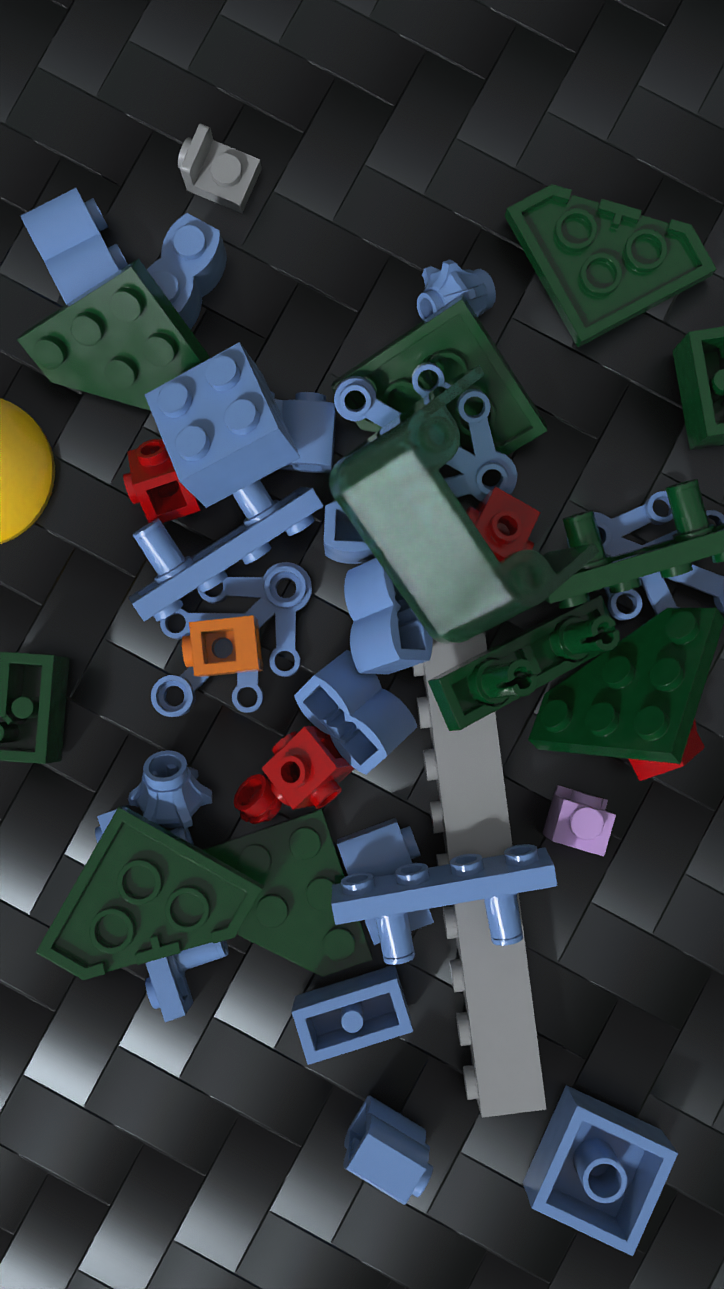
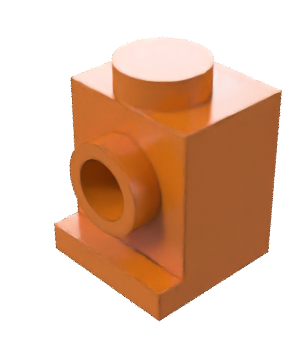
[182,615,263,677]

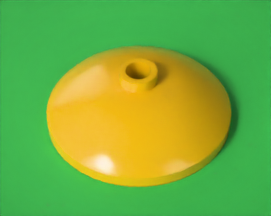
[0,398,55,544]

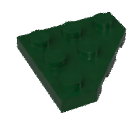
[505,184,717,347]
[17,258,211,411]
[331,294,547,455]
[528,608,724,764]
[35,805,264,980]
[201,808,373,977]

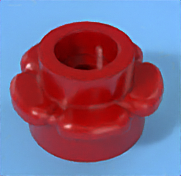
[234,774,282,824]

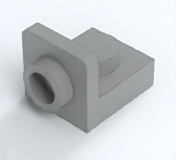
[178,123,262,213]

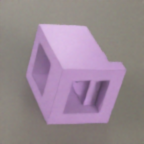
[542,785,616,857]

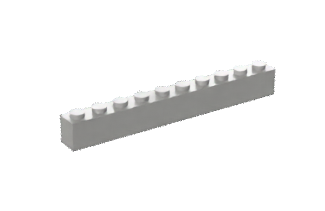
[412,572,547,1118]

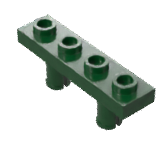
[537,479,724,609]
[428,595,620,731]

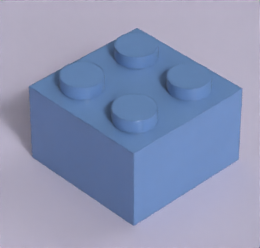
[145,342,301,508]
[523,1085,678,1256]

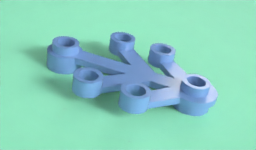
[334,362,517,509]
[567,491,724,620]
[151,562,312,717]

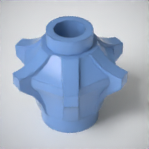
[417,260,496,321]
[128,750,213,829]

